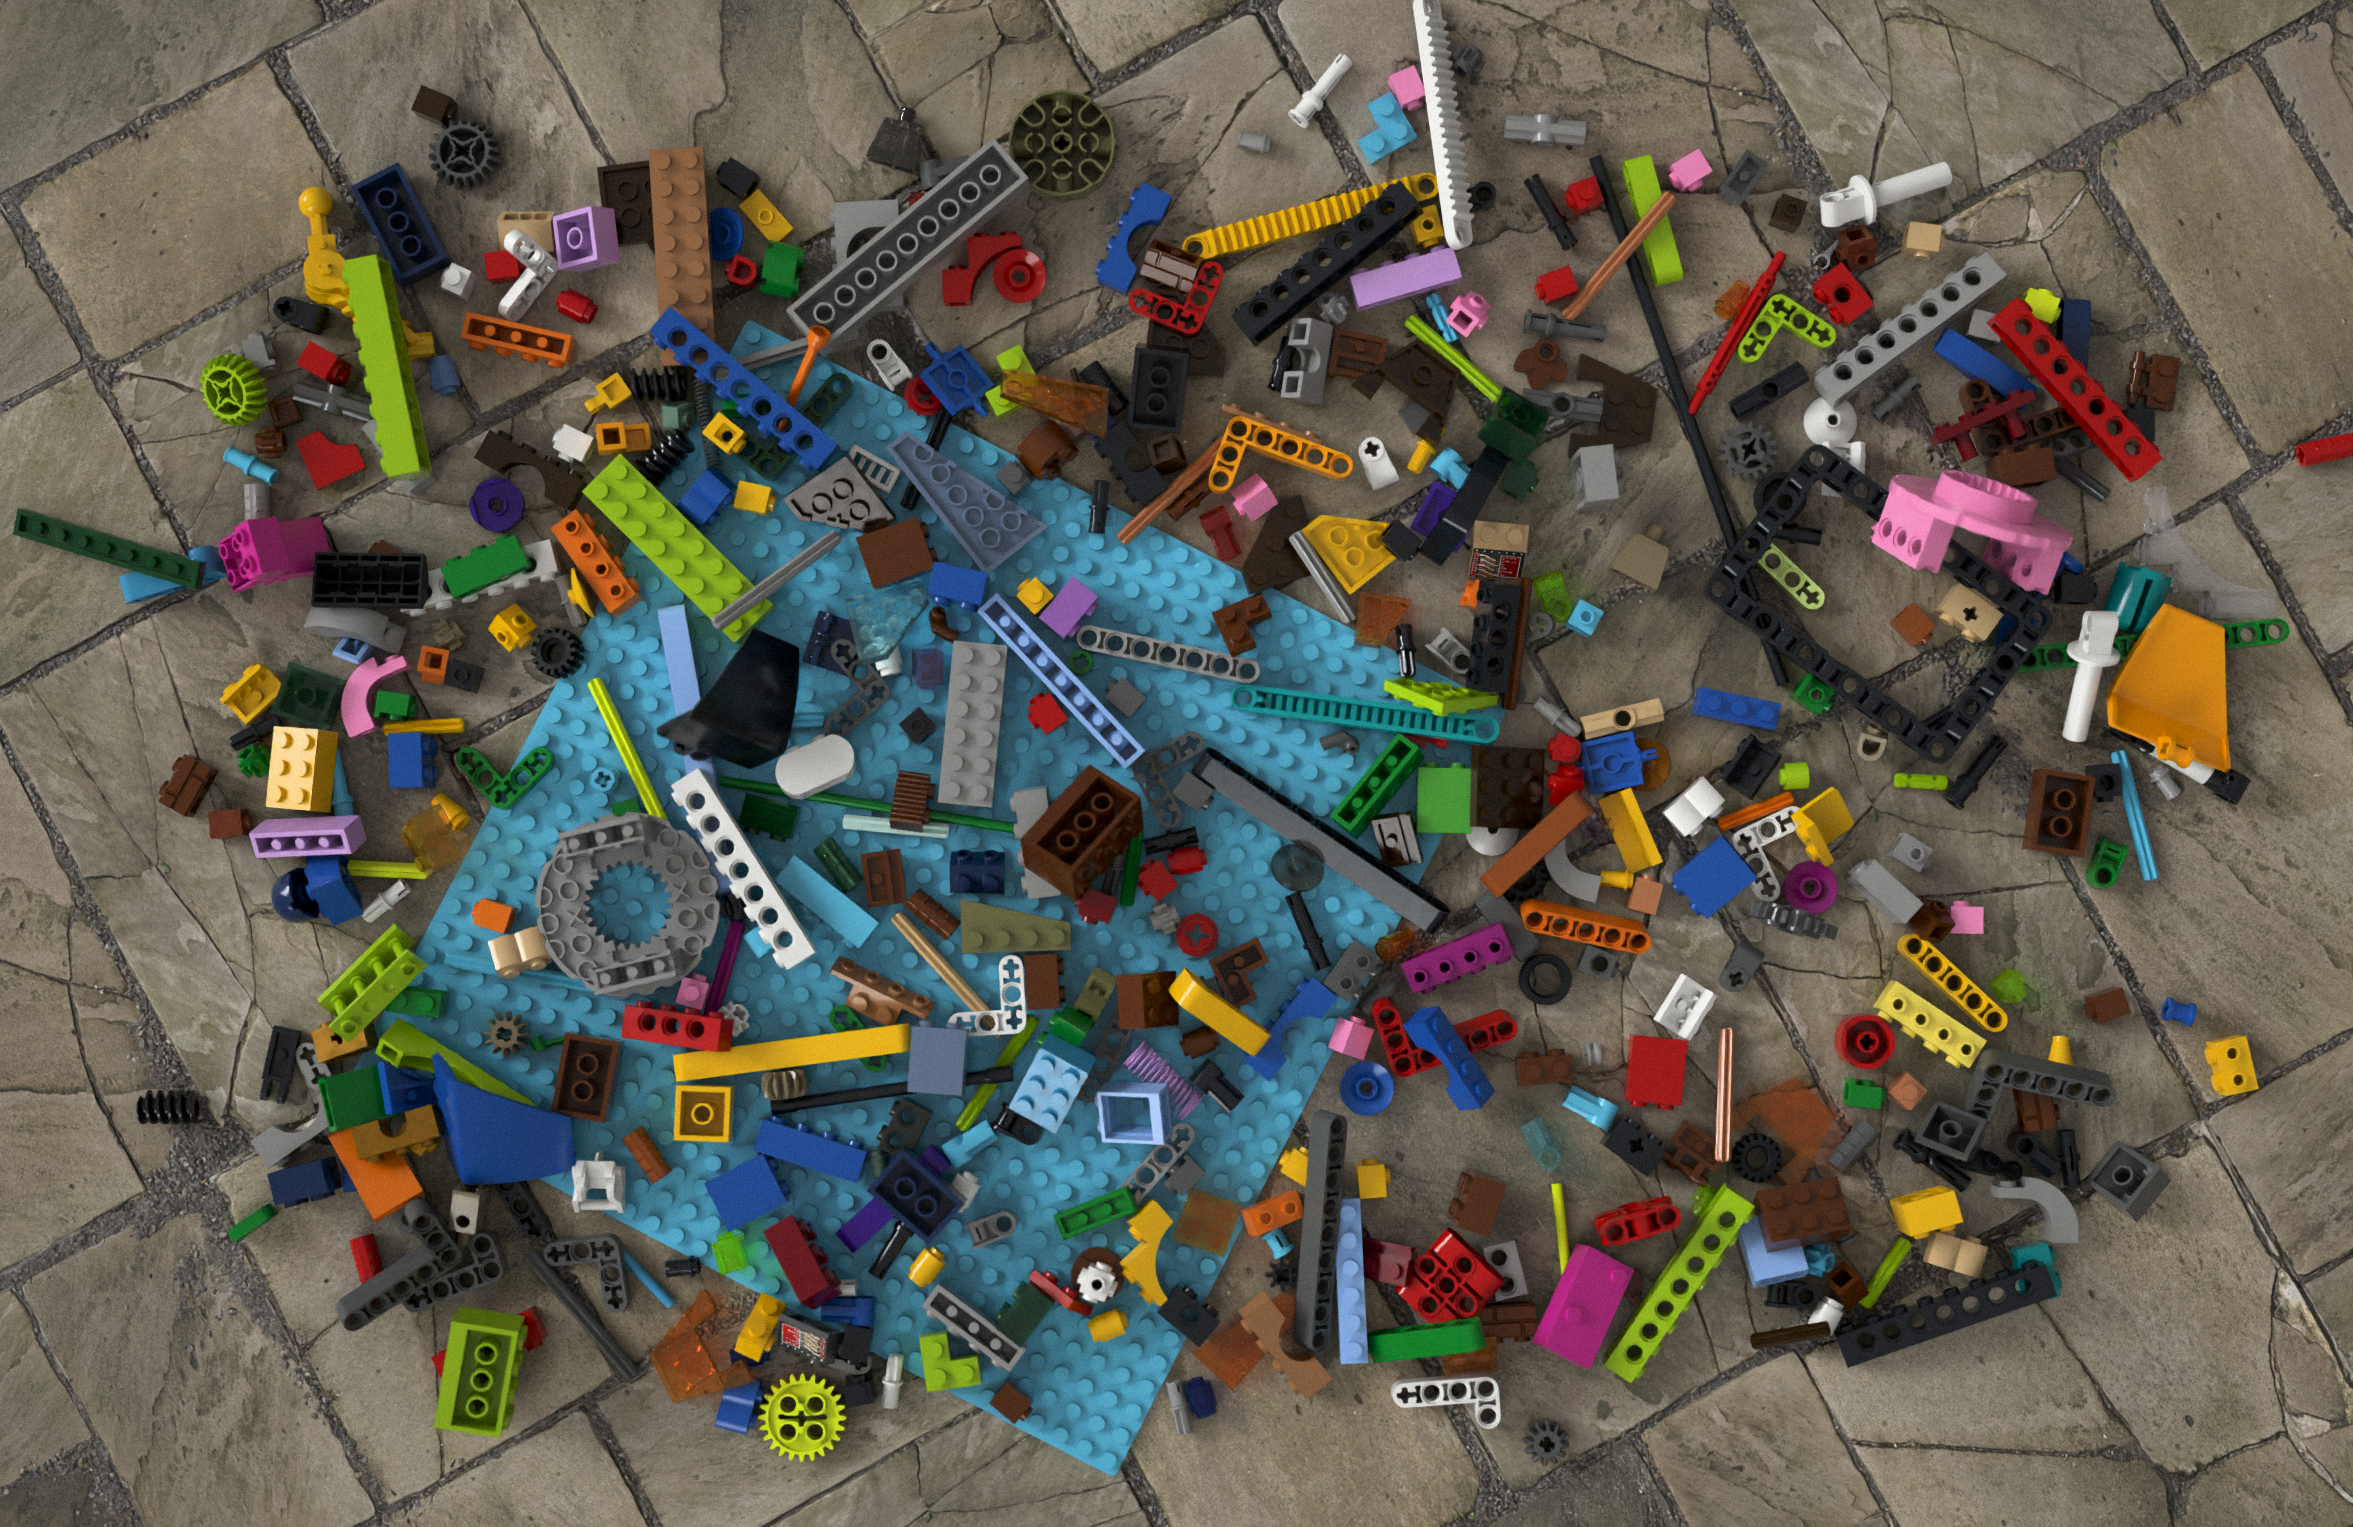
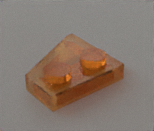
[1354,591,1411,649]

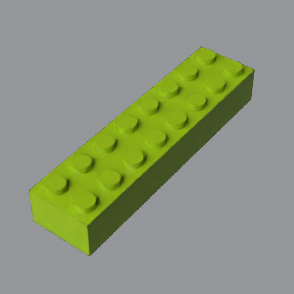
[342,254,433,481]
[582,454,777,646]

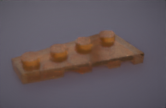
[1192,1291,1296,1390]

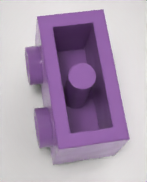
[1039,576,1099,640]

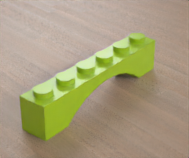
[375,1018,536,1106]

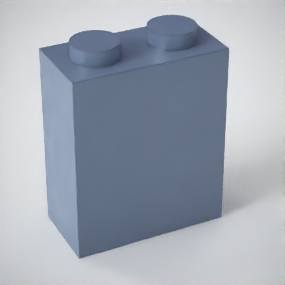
[907,1020,970,1096]

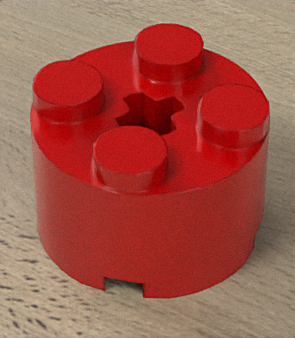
[1834,1014,1895,1069]

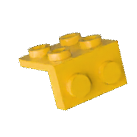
[1790,787,1854,867]

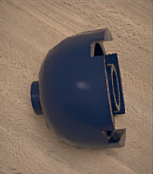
[271,868,320,923]

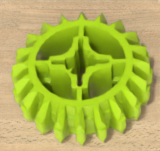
[199,353,268,426]

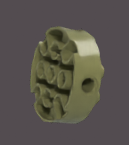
[1008,89,1116,203]

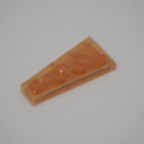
[1000,369,1109,438]

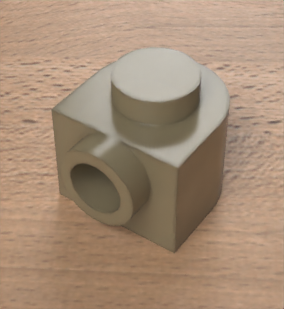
[1857,723,1888,761]

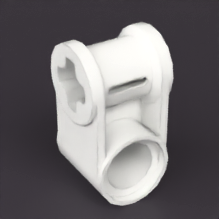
[867,339,913,392]
[1358,437,1399,491]

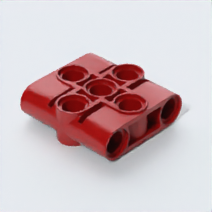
[1593,1196,1681,1246]
[1395,1227,1505,1323]

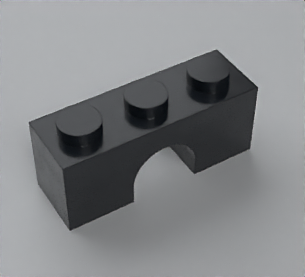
[1093,420,1168,506]

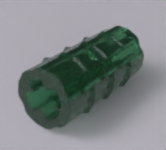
[813,837,864,894]

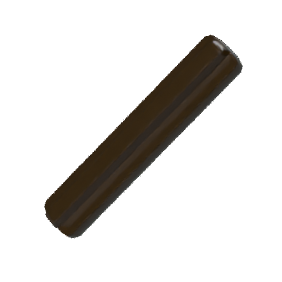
[1750,1321,1831,1349]

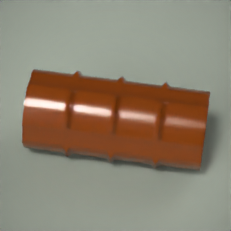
[622,1126,672,1184]

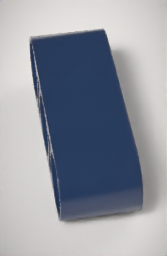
[2054,298,2091,375]

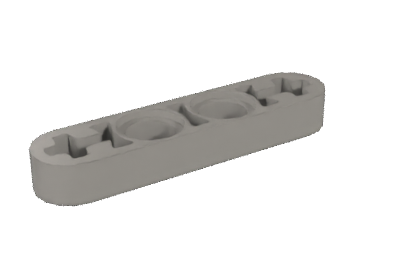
[1119,1122,1195,1205]

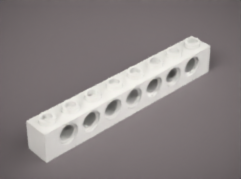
[671,768,818,970]

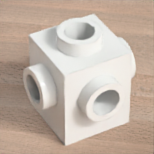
[1077,1261,1118,1304]

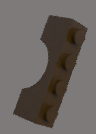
[474,429,588,512]

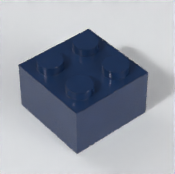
[267,1156,343,1209]

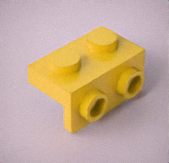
[219,663,288,725]

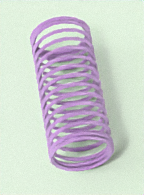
[1122,1041,1203,1120]

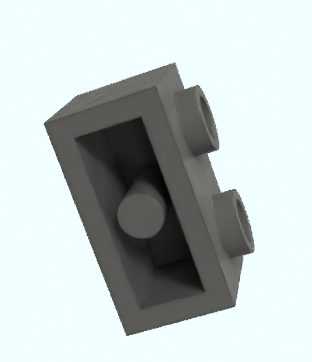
[1322,939,1381,1002]

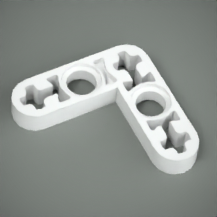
[498,229,558,322]
[1730,806,1800,902]
[948,955,1027,1037]

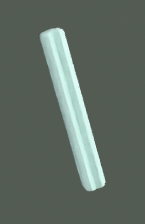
[843,814,950,838]

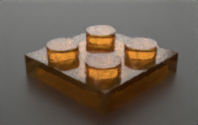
[1173,1187,1241,1257]

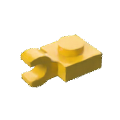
[584,372,633,415]

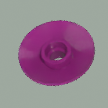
[1783,861,1838,915]

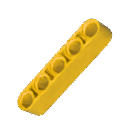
[1897,934,2008,1032]

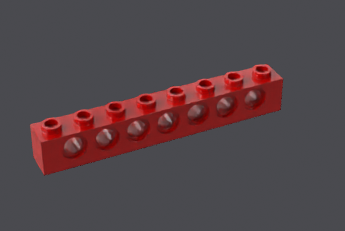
[1986,297,2163,483]

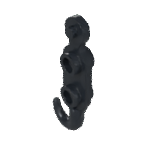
[1928,1149,2023,1180]

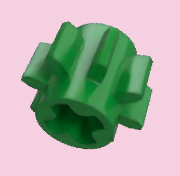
[238,745,271,779]

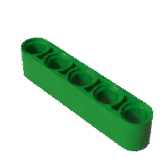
[1367,1318,1488,1363]

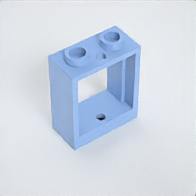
[1095,1081,1172,1145]

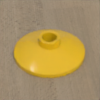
[567,567,596,618]

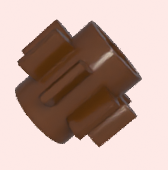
[255,426,288,459]

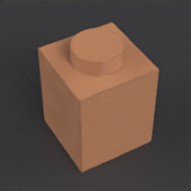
[1625,873,1664,916]
[1885,1071,1928,1111]

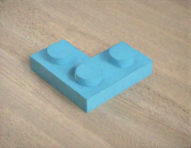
[1358,91,1417,165]

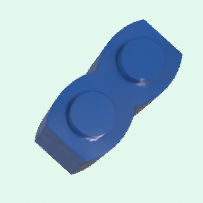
[676,465,738,529]
[715,1370,766,1435]

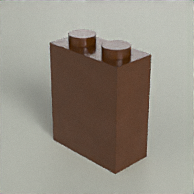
[856,517,939,591]

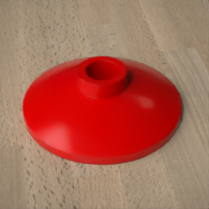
[993,249,1046,303]

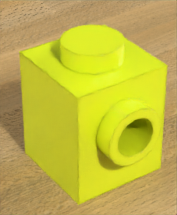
[2021,288,2061,326]

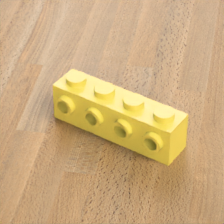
[1873,980,1987,1069]

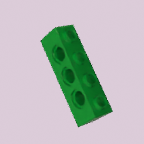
[1330,733,1425,840]

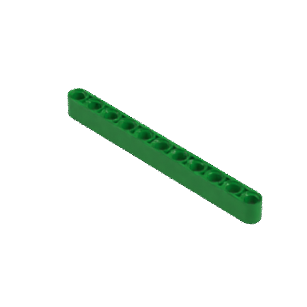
[1986,618,2290,675]

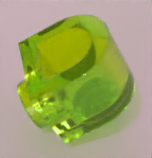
[1989,968,2028,1004]
[1691,1184,1718,1217]

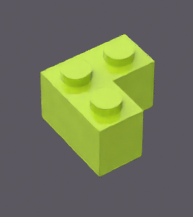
[985,344,1045,421]
[919,1330,983,1392]

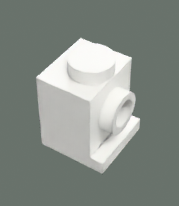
[441,263,478,302]

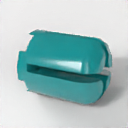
[2103,561,2173,634]

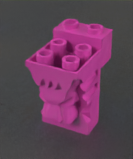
[218,516,330,594]

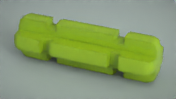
[1893,773,1948,790]

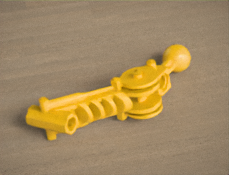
[298,186,435,360]

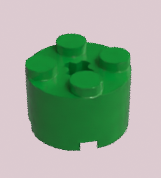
[760,240,806,299]

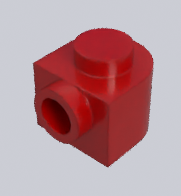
[724,254,759,289]
[1546,733,1581,764]

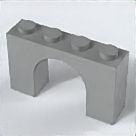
[829,199,906,312]

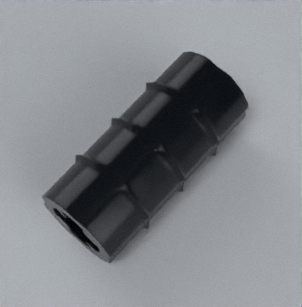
[1079,360,1129,417]

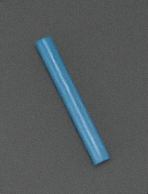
[623,1248,676,1309]

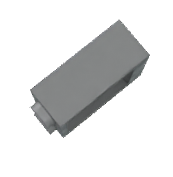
[1845,860,1923,924]

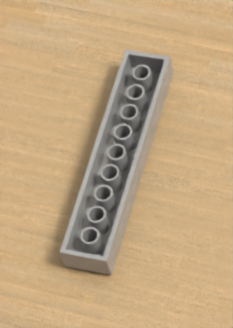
[786,138,1029,357]

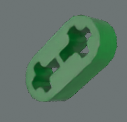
[227,1203,278,1243]

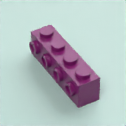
[1401,920,1516,995]

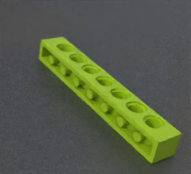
[1602,1182,1755,1383]

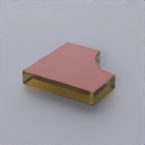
[295,430,368,491]

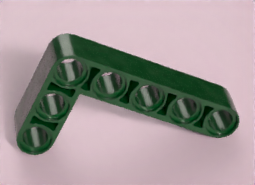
[723,373,854,481]

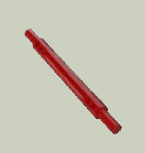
[1689,251,1787,416]

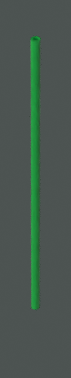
[720,776,1014,834]

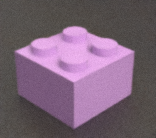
[552,206,620,272]

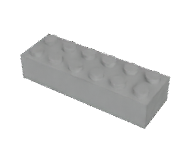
[938,641,1009,808]

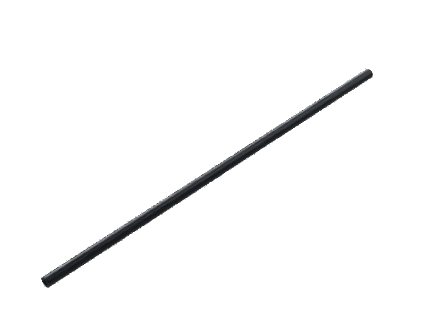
[1589,155,1790,686]

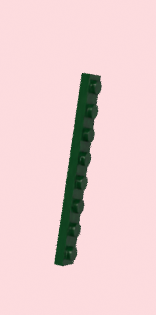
[13,508,206,589]

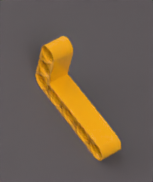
[1208,416,1353,495]

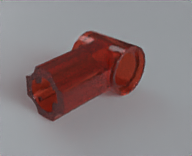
[1199,505,1242,563]

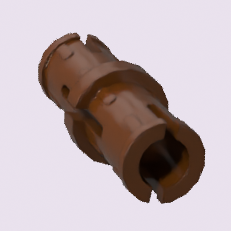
[1166,475,1216,522]

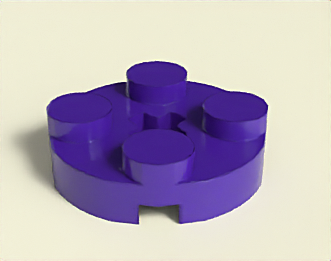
[469,478,525,533]

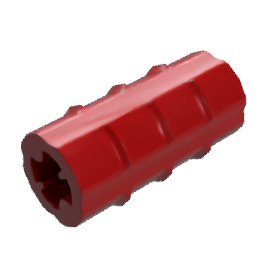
[2296,433,2353,467]
[349,1233,383,1285]

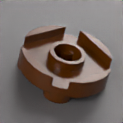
[1071,1246,1125,1302]

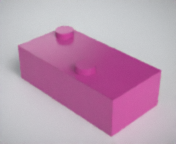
[1532,1243,1634,1370]

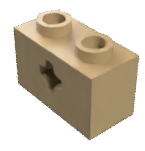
[1935,583,2003,643]

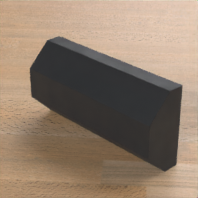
[311,552,429,609]

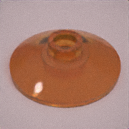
[1631,738,1671,792]

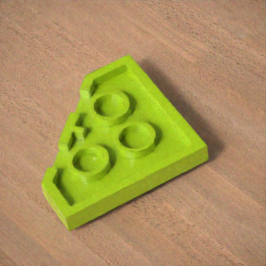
[1383,677,1498,716]

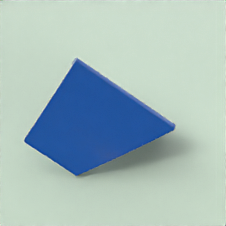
[432,1053,576,1185]

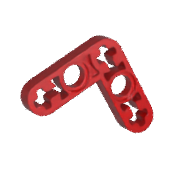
[1129,261,1223,336]

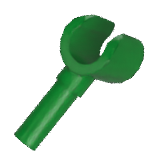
[529,1034,565,1052]

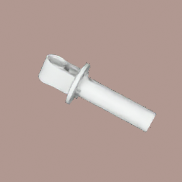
[1820,162,1952,227]
[2062,611,2120,742]

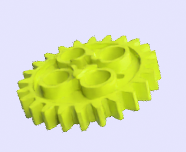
[758,1371,847,1462]

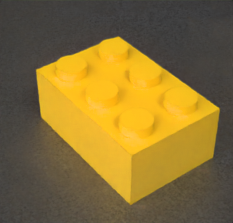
[266,726,339,813]

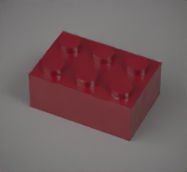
[763,1215,842,1310]

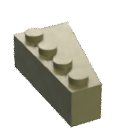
[960,899,1072,954]

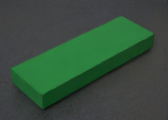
[1053,1185,1139,1240]

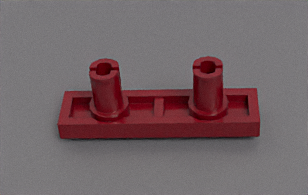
[1928,388,2037,462]

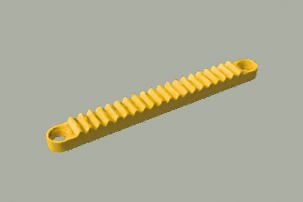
[1182,172,1439,262]

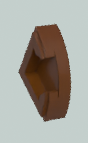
[1624,1268,1643,1306]

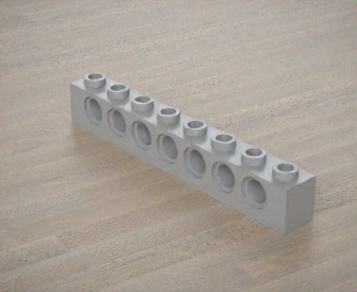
[1813,251,2007,409]

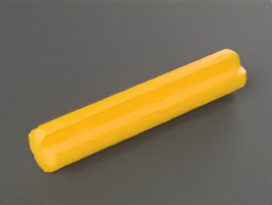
[383,718,465,736]

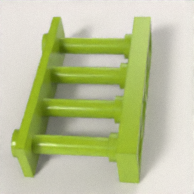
[317,923,427,1043]

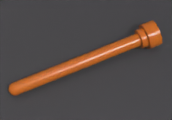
[775,325,831,437]

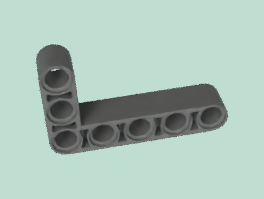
[1963,1049,2115,1126]
[336,1198,462,1331]

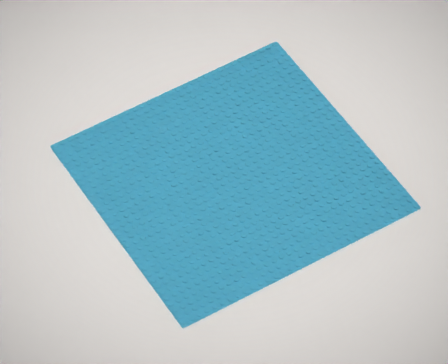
[354,320,1506,1476]

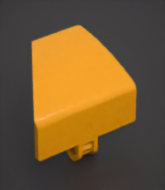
[2106,604,2231,773]

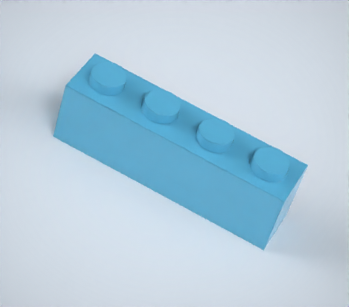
[774,855,881,949]

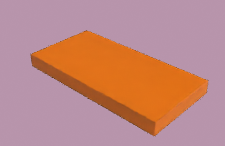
[327,1120,425,1223]

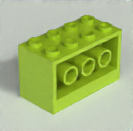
[434,1306,528,1438]

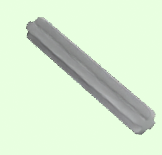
[1289,531,1357,623]

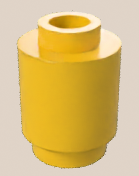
[908,1246,947,1288]
[1087,1308,1130,1343]

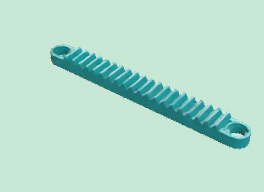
[1231,684,1500,745]

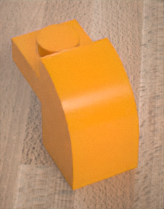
[595,422,652,456]

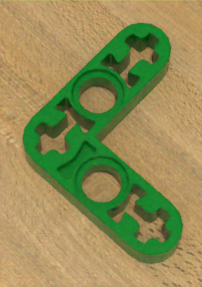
[456,747,556,810]

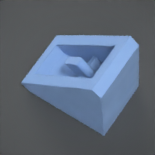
[333,637,376,665]

